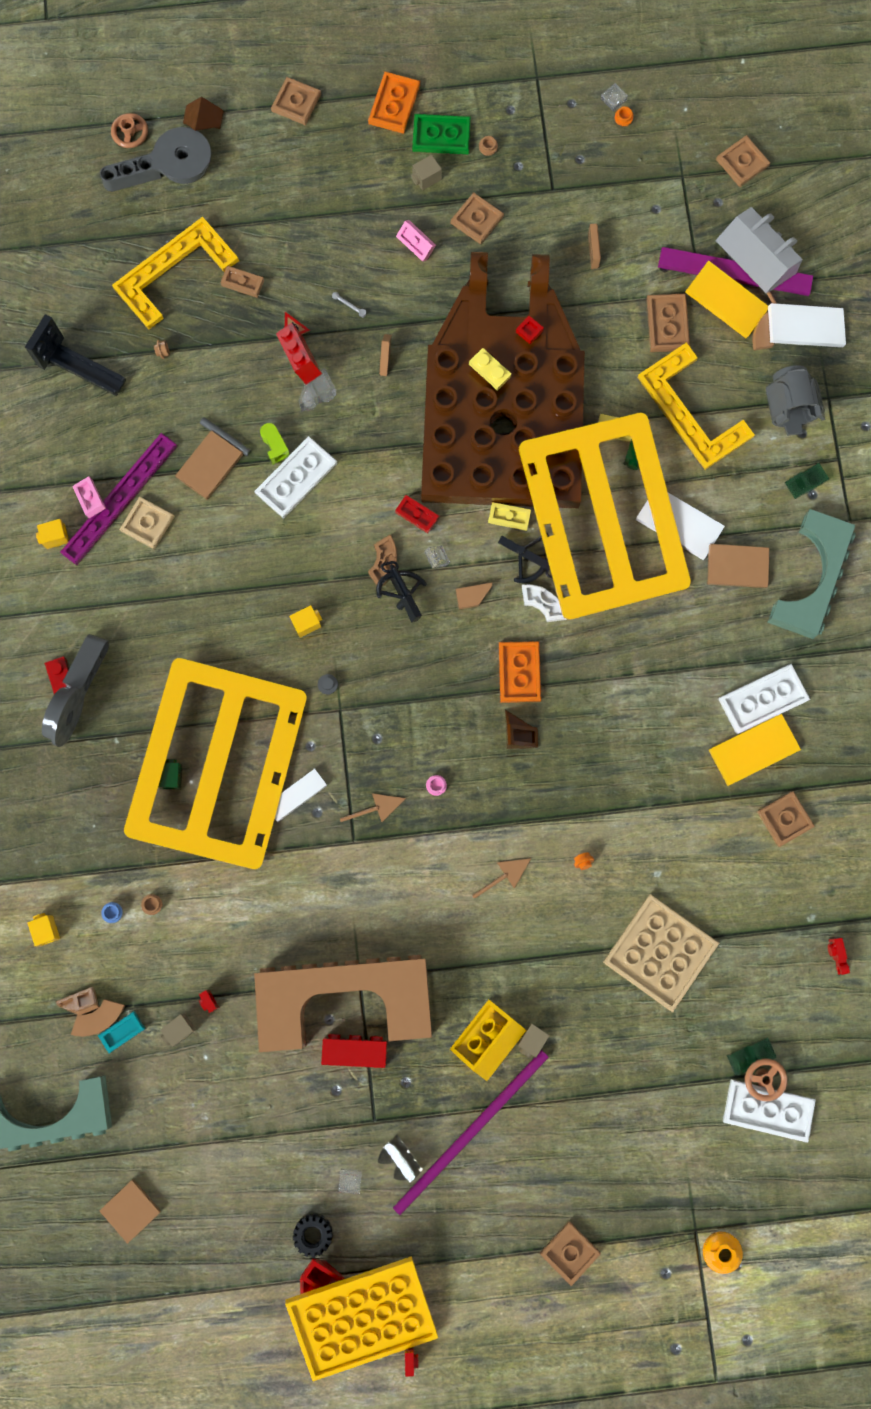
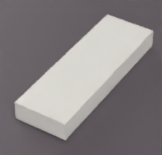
[275,769,327,822]

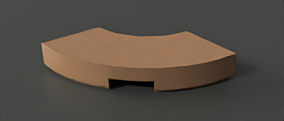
[752,312,774,351]
[368,534,397,587]
[71,999,125,1037]

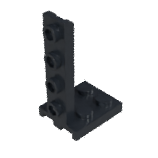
[25,314,126,396]

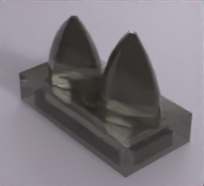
[378,1134,422,1183]

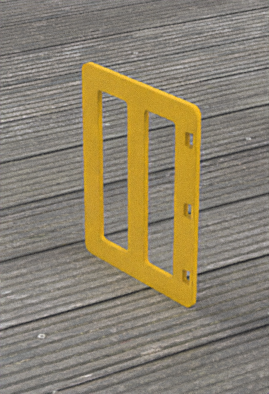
[519,413,691,620]
[124,658,307,870]

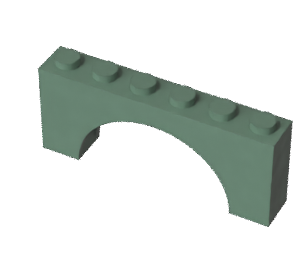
[767,509,856,639]
[0,1075,112,1151]

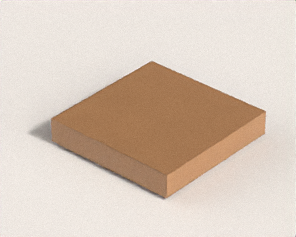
[271,77,321,125]
[716,135,770,187]
[451,192,504,244]
[757,791,815,847]
[100,1179,161,1244]
[540,1221,601,1286]

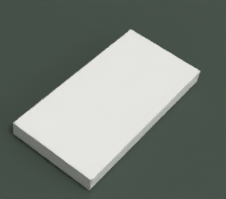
[768,303,846,347]
[254,436,338,519]
[636,493,725,560]
[719,664,810,735]
[723,1079,816,1143]

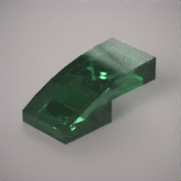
[785,463,829,499]
[726,1037,777,1076]

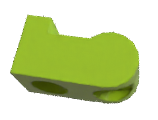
[260,423,290,465]

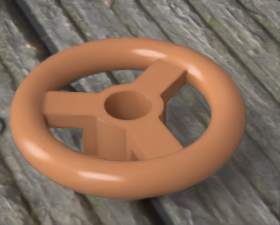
[111,113,148,148]
[745,1058,787,1101]

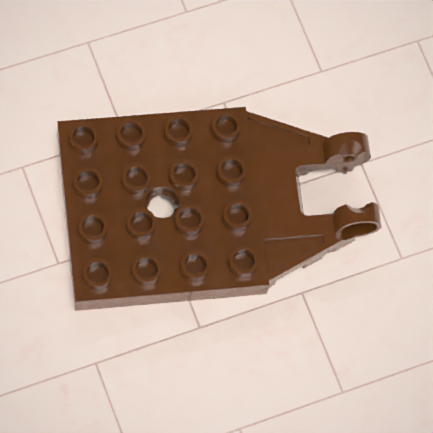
[421,252,585,509]

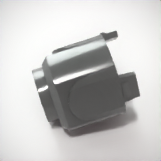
[766,365,826,436]

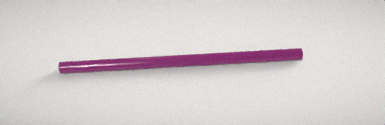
[393,1050,549,1215]

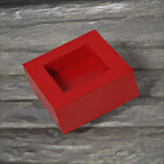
[516,316,544,345]
[199,990,220,1013]
[405,1347,419,1377]

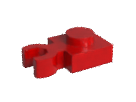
[827,938,850,975]

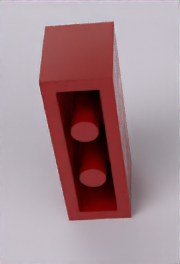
[276,323,322,385]
[321,1034,387,1068]

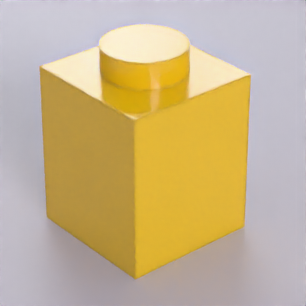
[36,519,69,549]
[289,605,322,638]
[27,913,60,946]

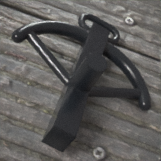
[498,532,552,583]
[376,561,427,623]

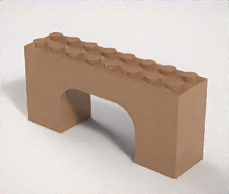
[254,955,432,1052]

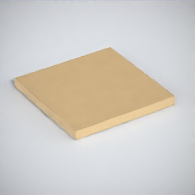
[603,894,719,1012]

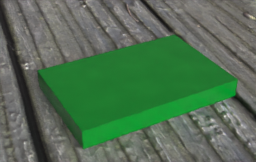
[412,114,471,155]

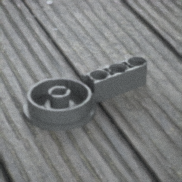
[100,127,211,192]
[42,634,109,747]

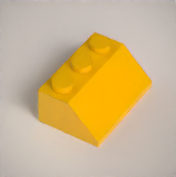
[450,999,527,1081]

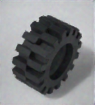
[293,1213,333,1258]

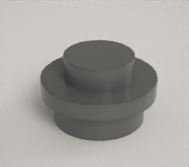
[318,674,338,695]

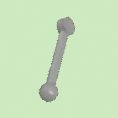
[332,292,366,318]

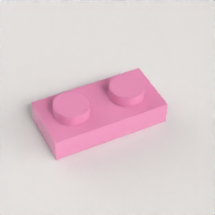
[396,220,436,261]
[72,476,106,518]

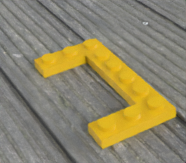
[112,217,239,330]
[637,342,755,470]

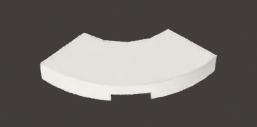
[522,584,567,622]

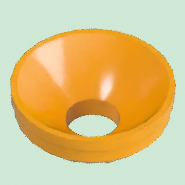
[703,1231,743,1274]

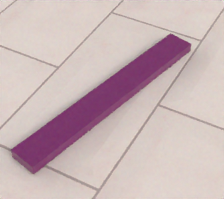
[658,247,813,296]
[60,433,177,566]

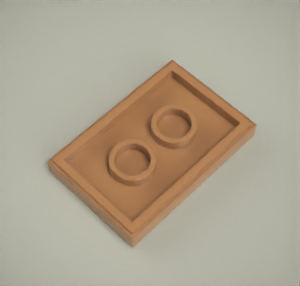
[646,294,690,352]
[175,431,243,500]
[707,544,769,588]

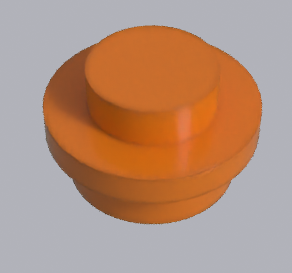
[614,106,634,126]
[574,852,594,870]

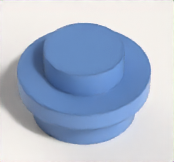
[101,902,123,923]

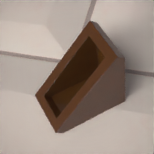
[183,96,224,131]
[505,709,538,749]

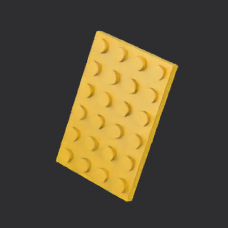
[285,1256,438,1381]

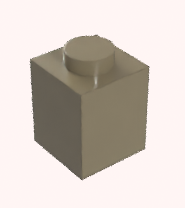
[411,155,442,191]
[160,1013,196,1047]
[517,1023,550,1058]

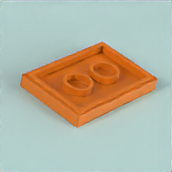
[368,72,420,134]
[499,641,541,703]

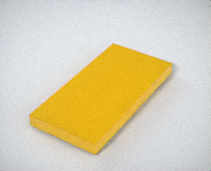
[685,260,768,338]
[709,714,801,786]

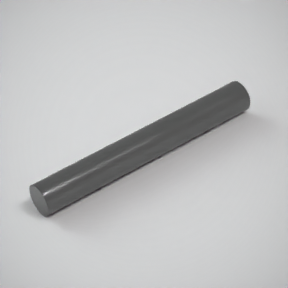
[200,417,251,456]

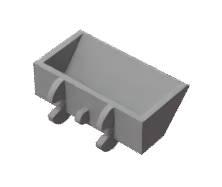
[716,207,803,293]

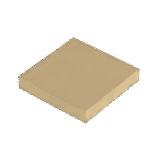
[119,496,175,550]

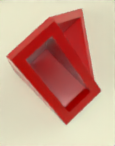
[300,1259,345,1294]

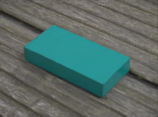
[98,1011,146,1053]

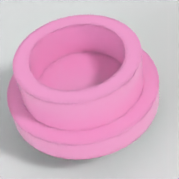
[426,775,447,796]

